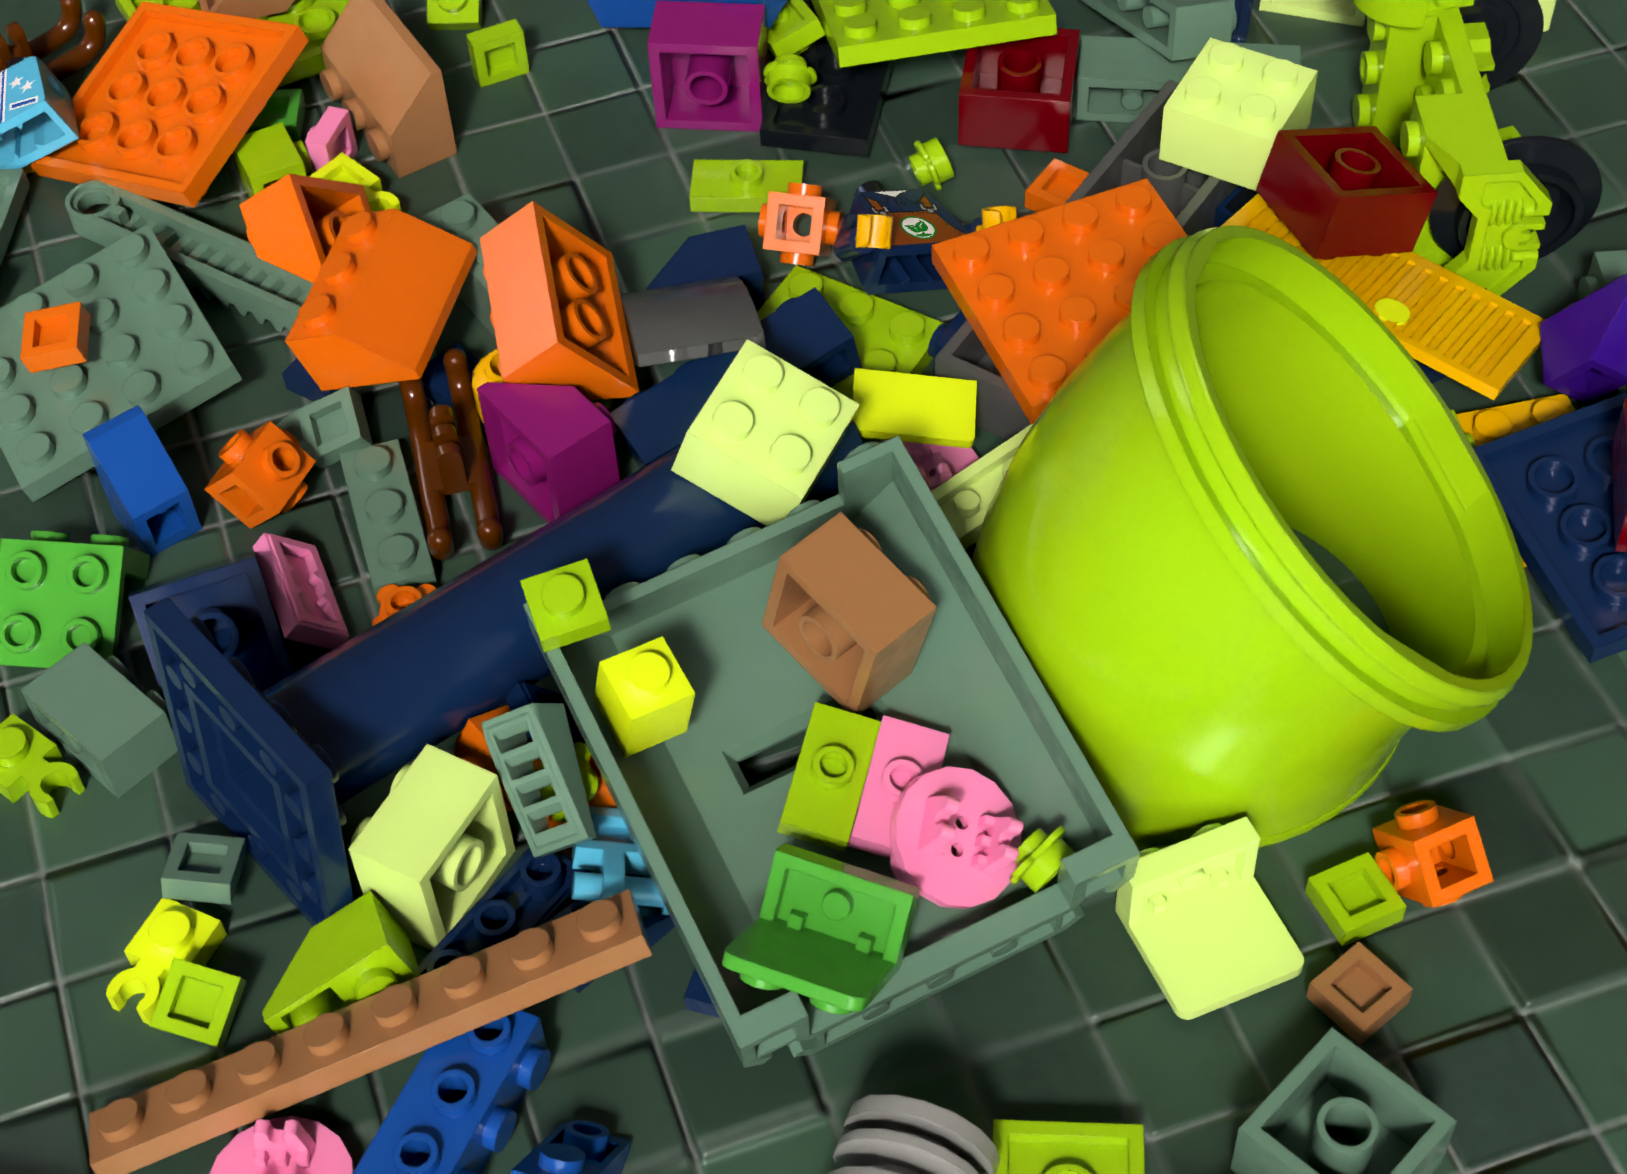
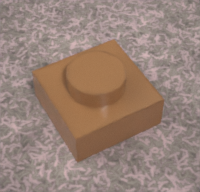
[1306,942,1413,1045]

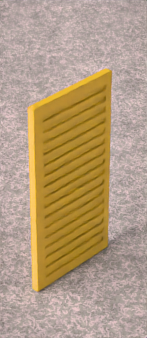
[1220,193,1546,400]

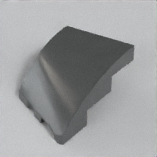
[620,275,766,367]

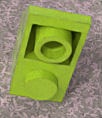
[262,891,421,1035]

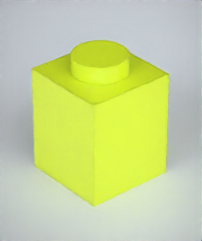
[593,636,695,758]

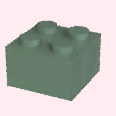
[1230,1028,1457,1174]

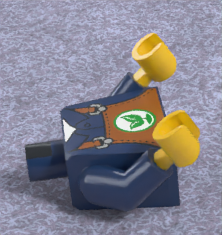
[834,180,1017,295]

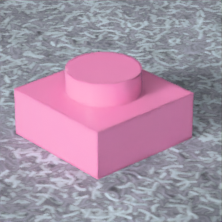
[305,106,358,173]

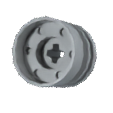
[827,1095,1000,1174]

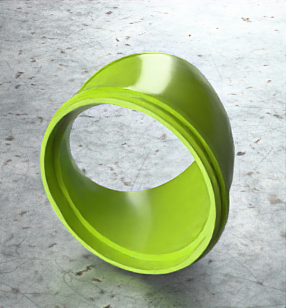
[972,226,1533,850]

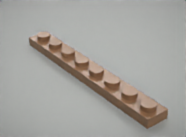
[89,889,652,1174]

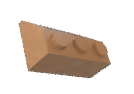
[319,0,457,178]

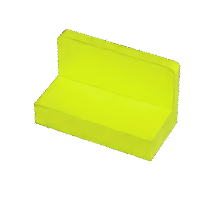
[850,368,977,448]

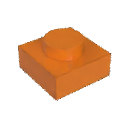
[1025,158,1090,212]
[20,301,91,373]

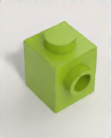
[233,122,313,197]

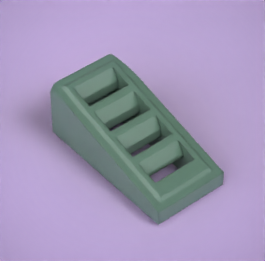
[481,703,597,858]

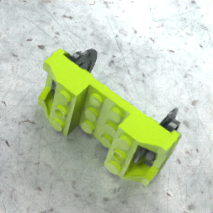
[1352,0,1602,296]

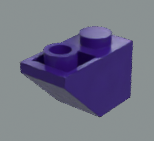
[1540,274,1627,404]

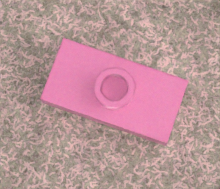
[253,532,350,650]
[847,715,950,859]

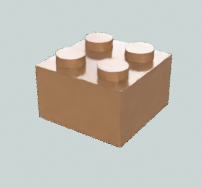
[761,512,937,715]

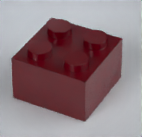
[958,28,1080,153]
[1256,126,1438,260]

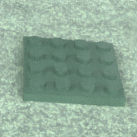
[0,224,243,502]

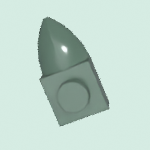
[276,386,373,469]

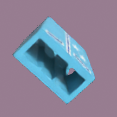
[0,56,79,169]

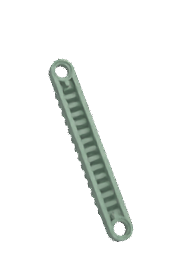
[64,180,437,361]

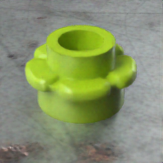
[763,54,817,104]
[908,137,955,191]

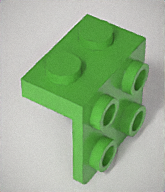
[0,531,150,669]
[722,843,921,1015]

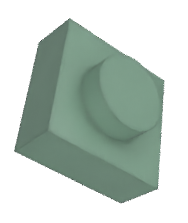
[161,832,246,905]

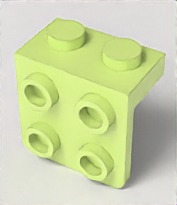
[1115,816,1304,1020]

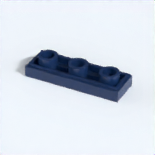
[418,847,591,975]

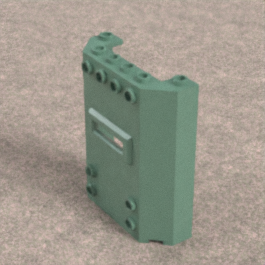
[523,435,1140,1068]

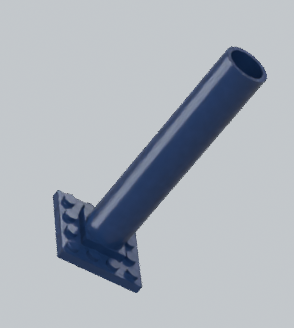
[143,420,863,927]

